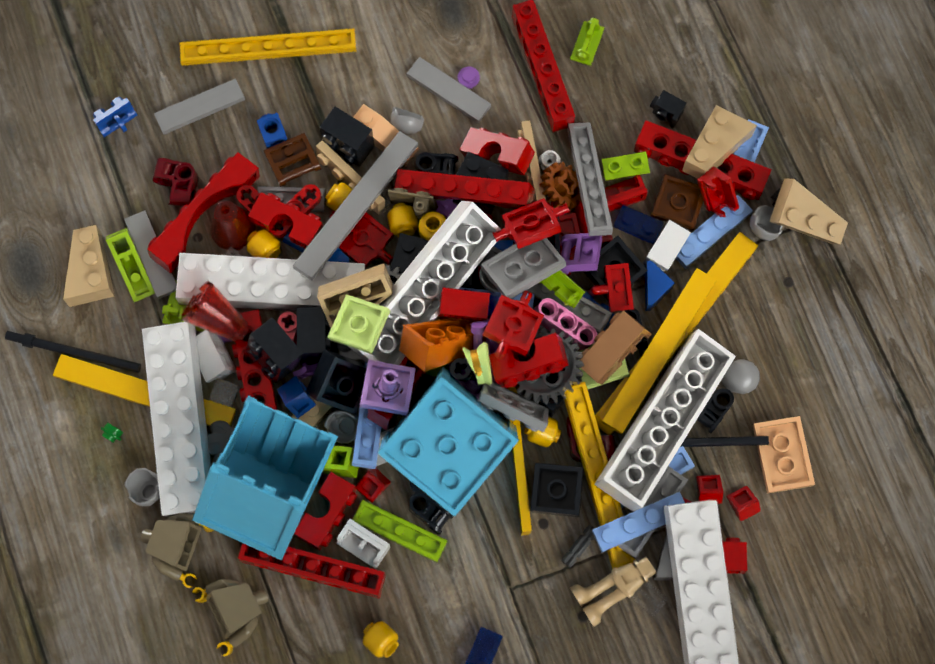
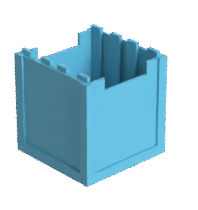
[377,366,519,517]
[192,396,338,560]

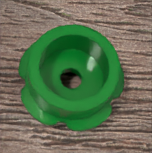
[101,422,123,443]

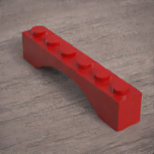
[147,152,260,274]
[395,169,535,209]

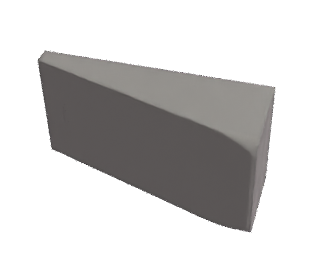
[654,532,673,580]

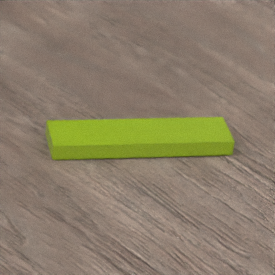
[352,499,448,563]

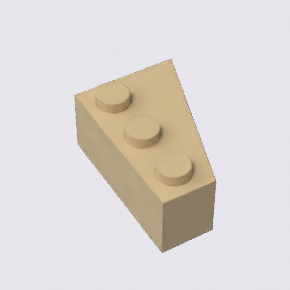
[682,105,757,179]
[769,179,848,245]
[63,225,114,307]
[317,263,393,328]

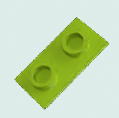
[570,18,605,66]
[602,152,650,181]
[539,270,585,308]

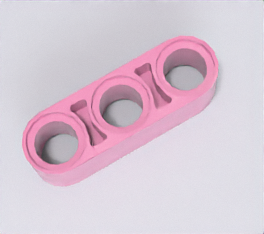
[533,298,597,350]

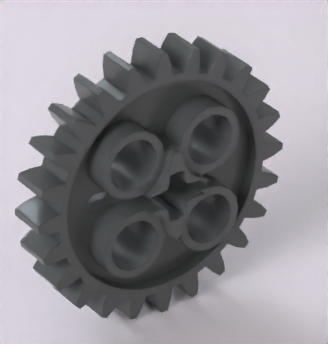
[514,328,584,405]

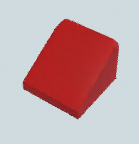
[355,468,391,503]
[696,475,724,504]
[726,485,761,521]

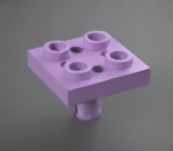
[360,360,416,416]

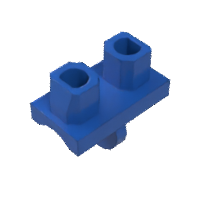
[93,96,137,137]

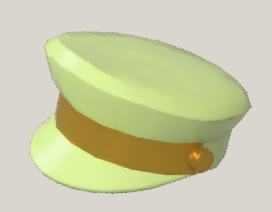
[463,342,492,385]

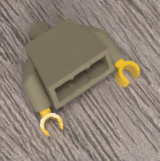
[141,513,214,588]
[192,579,268,657]

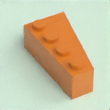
[399,318,488,372]

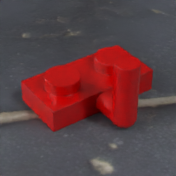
[588,263,634,312]

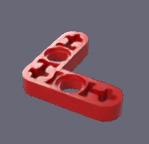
[236,184,322,238]

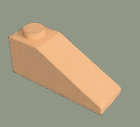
[353,104,419,167]

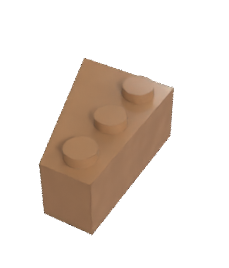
[579,311,652,385]

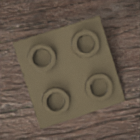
[388,188,436,222]

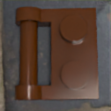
[263,133,321,187]

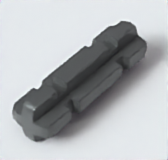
[562,525,595,567]

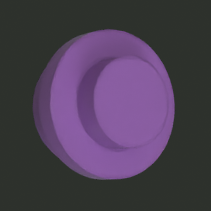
[458,67,480,88]

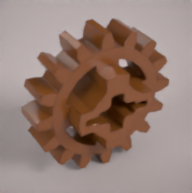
[540,162,582,210]

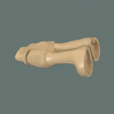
[570,557,657,627]

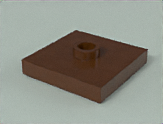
[651,174,704,231]

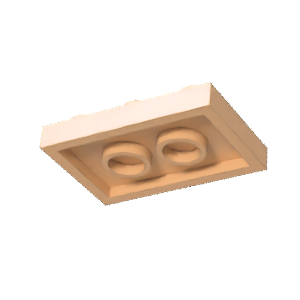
[752,416,815,494]

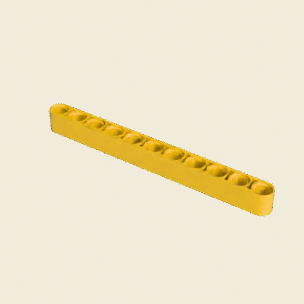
[595,232,758,435]

